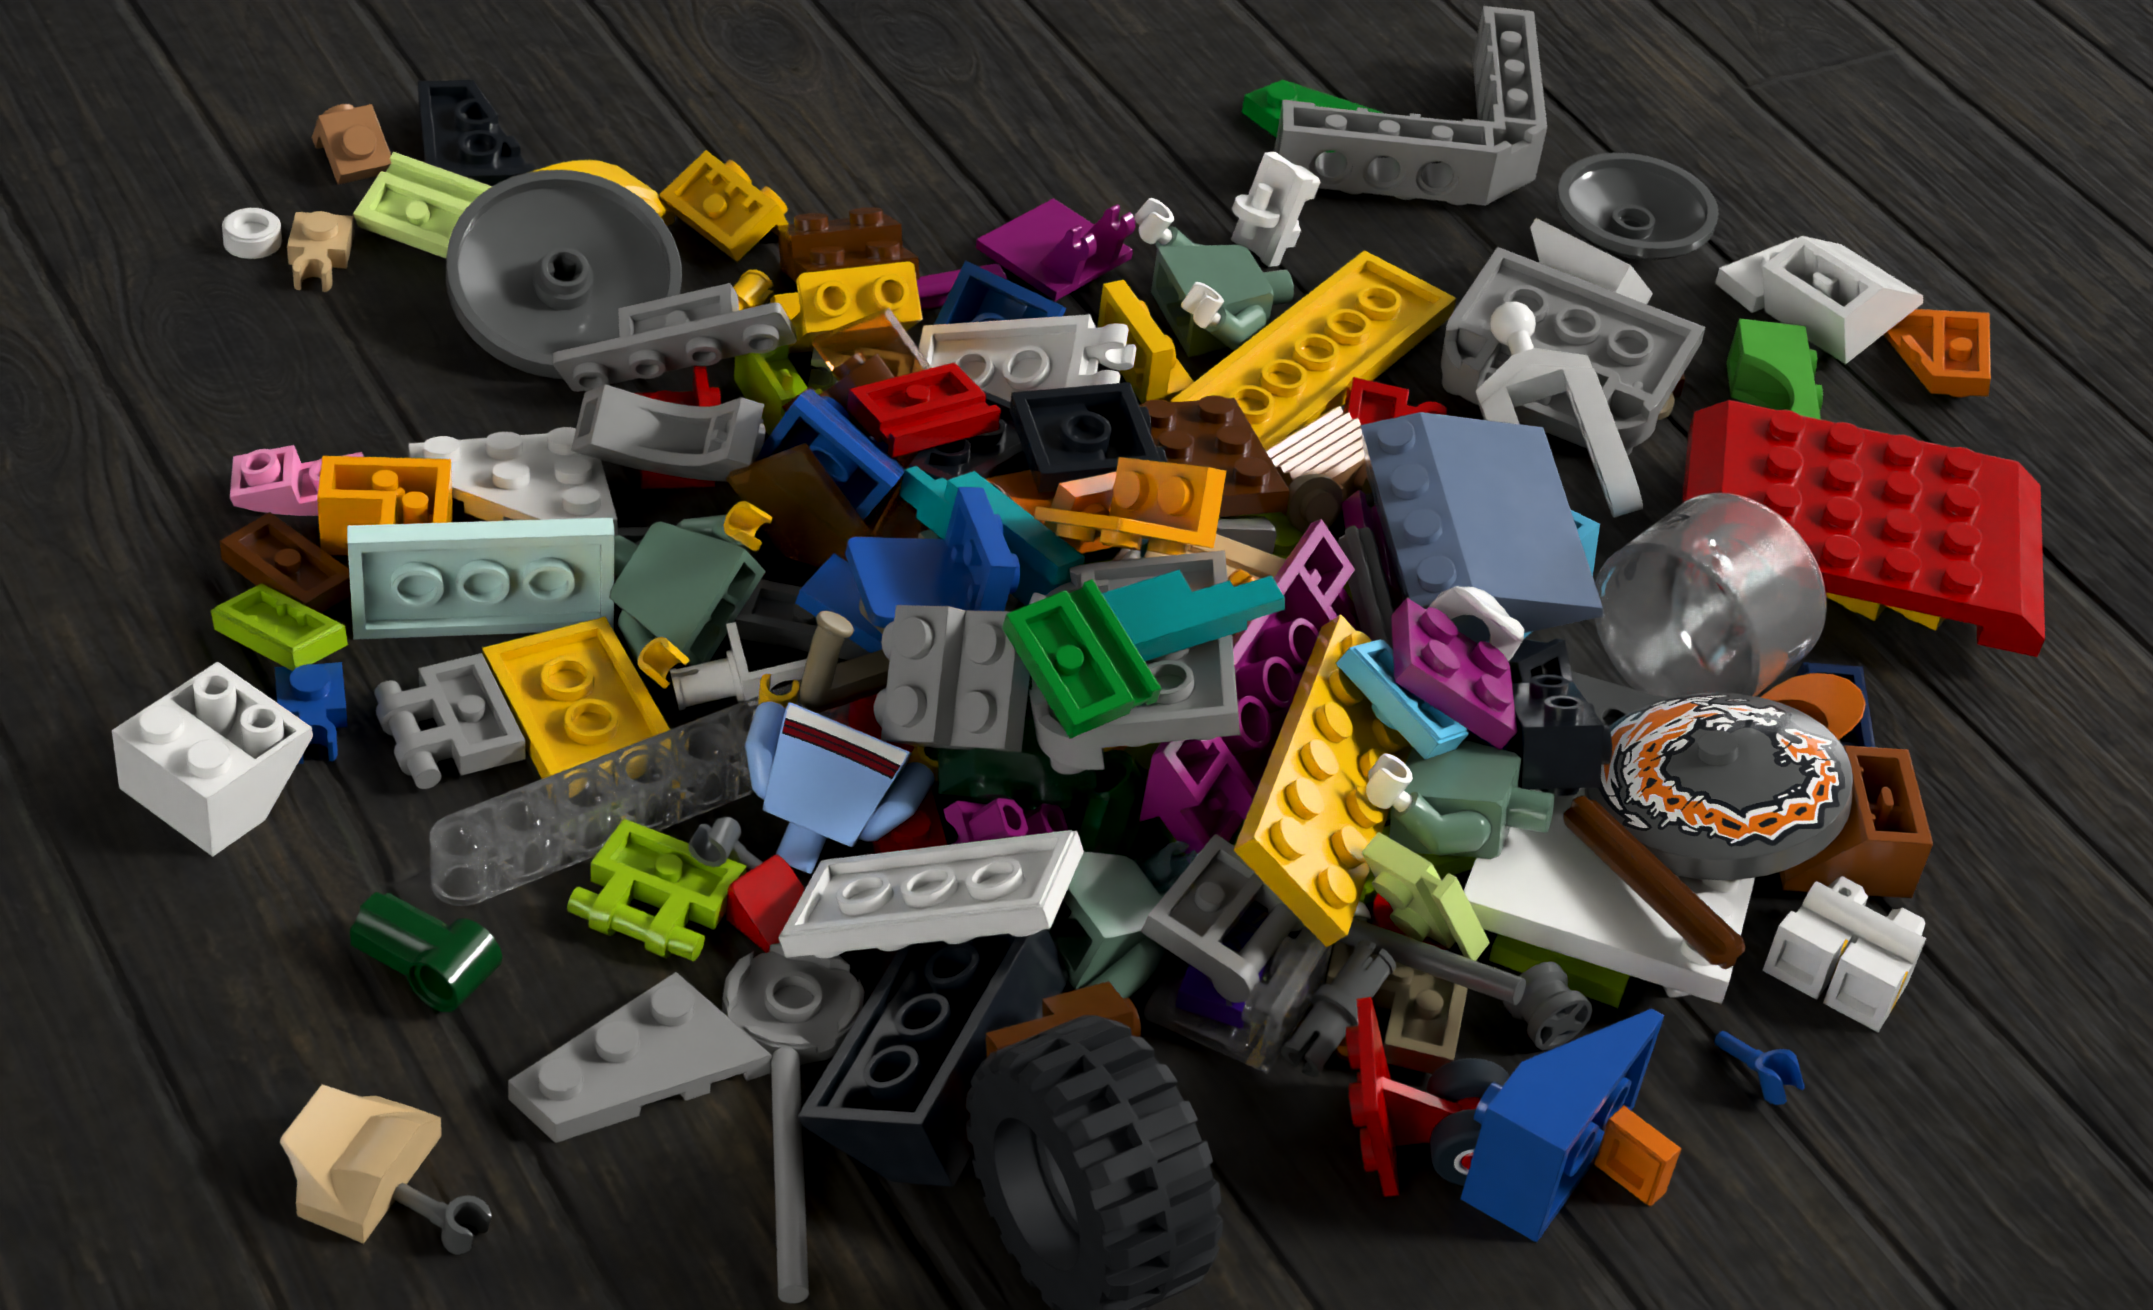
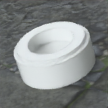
[222,208,282,259]

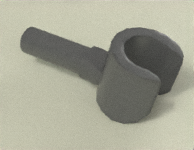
[689,817,763,872]
[393,1183,491,1255]

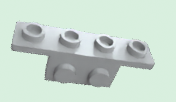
[553,283,797,392]

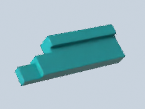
[899,466,1085,606]
[1102,569,1285,661]

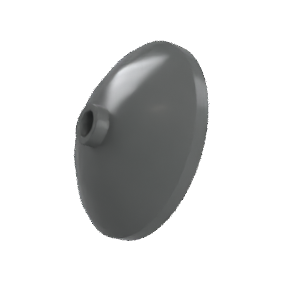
[1556,153,1719,260]

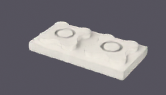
[779,830,1084,958]

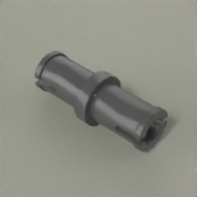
[1281,940,1396,1077]

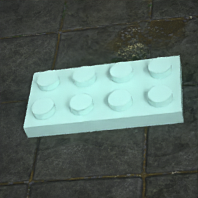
[347,517,615,640]

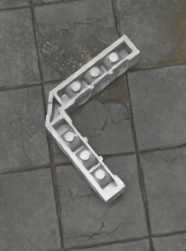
[1274,6,1547,205]

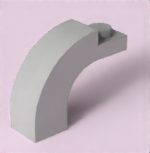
[571,384,765,481]

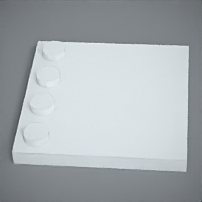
[1464,786,1755,1004]

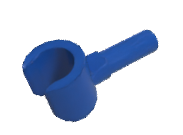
[1715,1031,1805,1105]

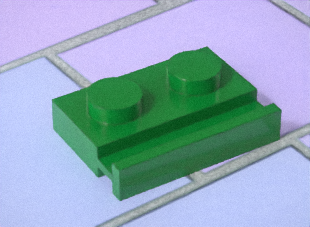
[1002,579,1162,739]

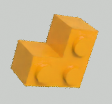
[317,456,453,555]

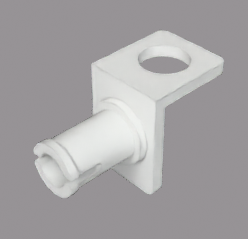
[670,622,807,726]

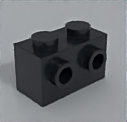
[1507,675,1612,796]

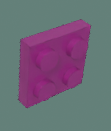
[1391,598,1517,750]

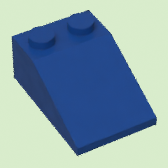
[755,389,906,538]
[1461,1009,1664,1243]

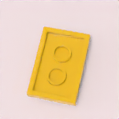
[482,616,678,797]

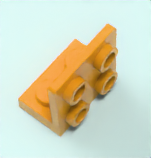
[1034,457,1226,555]

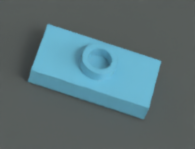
[1336,639,1469,760]

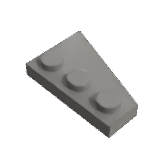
[508,972,771,1143]

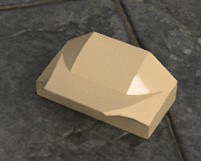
[280,1085,441,1244]

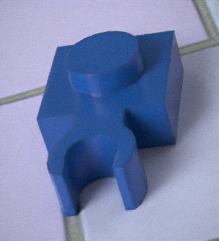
[275,662,347,764]

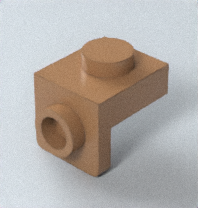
[312,104,391,185]

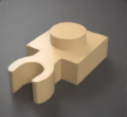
[287,211,354,292]

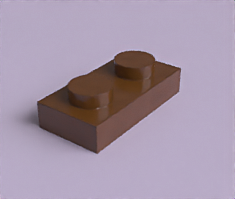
[220,512,351,614]

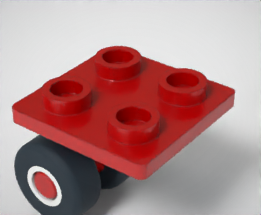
[1346,997,1510,1197]

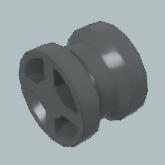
[1503,962,1592,1050]

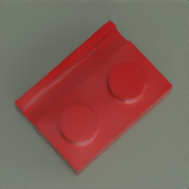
[847,362,1001,458]

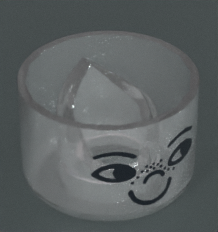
[1594,492,1827,699]

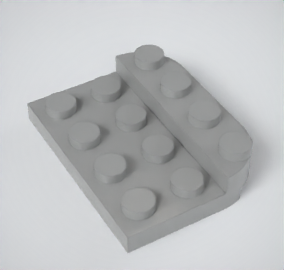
[1441,247,1705,456]
[1029,550,1240,775]

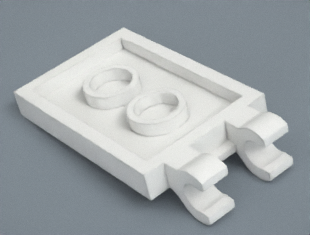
[913,315,1136,401]

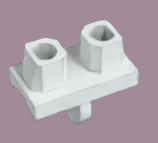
[1231,152,1320,267]

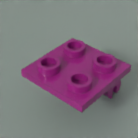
[976,198,1135,301]

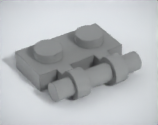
[374,653,525,789]

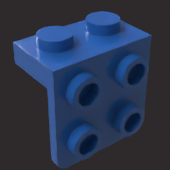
[845,487,1020,628]

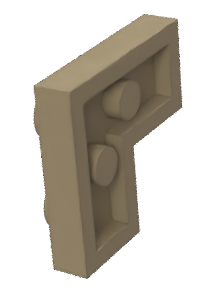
[1326,941,1468,1074]

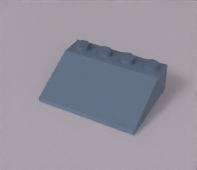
[1361,412,1603,643]

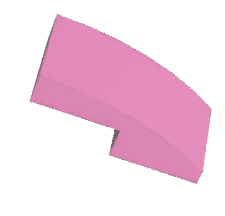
[230,445,364,516]

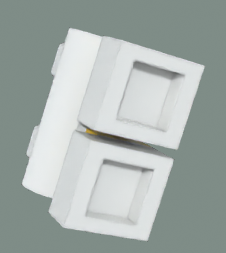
[1763,876,1926,1032]

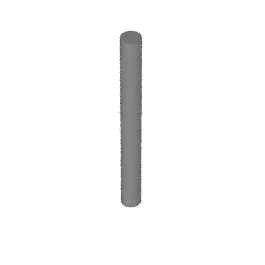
[771,1048,809,1303]

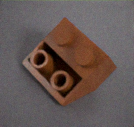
[1779,745,1933,898]

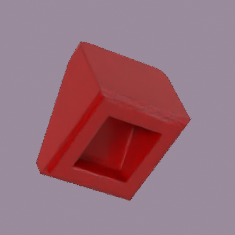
[726,854,805,953]

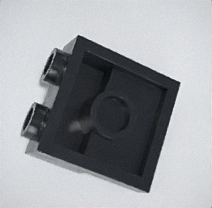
[1009,382,1167,493]

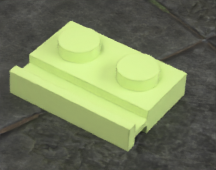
[353,152,492,259]
[1362,832,1490,961]

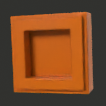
[1594,1106,1681,1207]

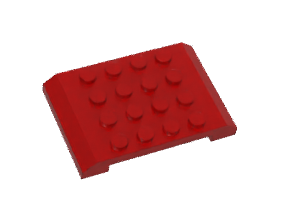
[1675,400,2045,657]

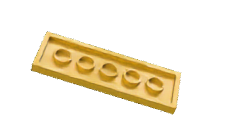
[1170,250,1456,450]
[1234,614,1411,947]

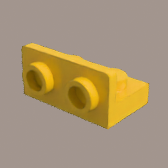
[659,150,788,262]
[1097,280,1194,404]

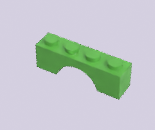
[1726,319,1823,419]

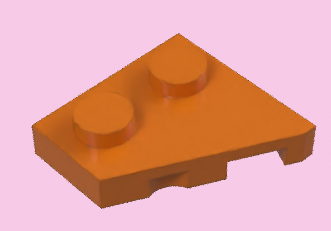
[1883,309,1991,397]

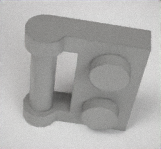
[1141,834,1304,1003]

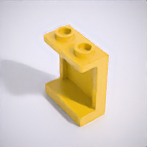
[770,261,923,355]

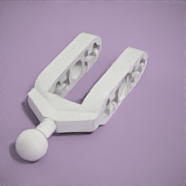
[1476,301,1643,518]

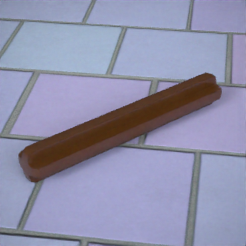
[1563,796,1745,969]

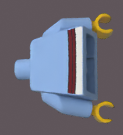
[745,674,955,874]

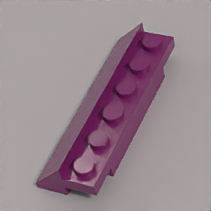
[1139,519,1361,862]

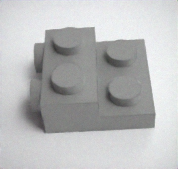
[874,605,1030,752]

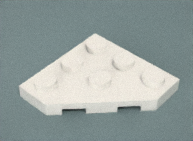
[409,427,618,536]

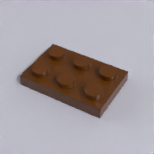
[1139,395,1289,517]

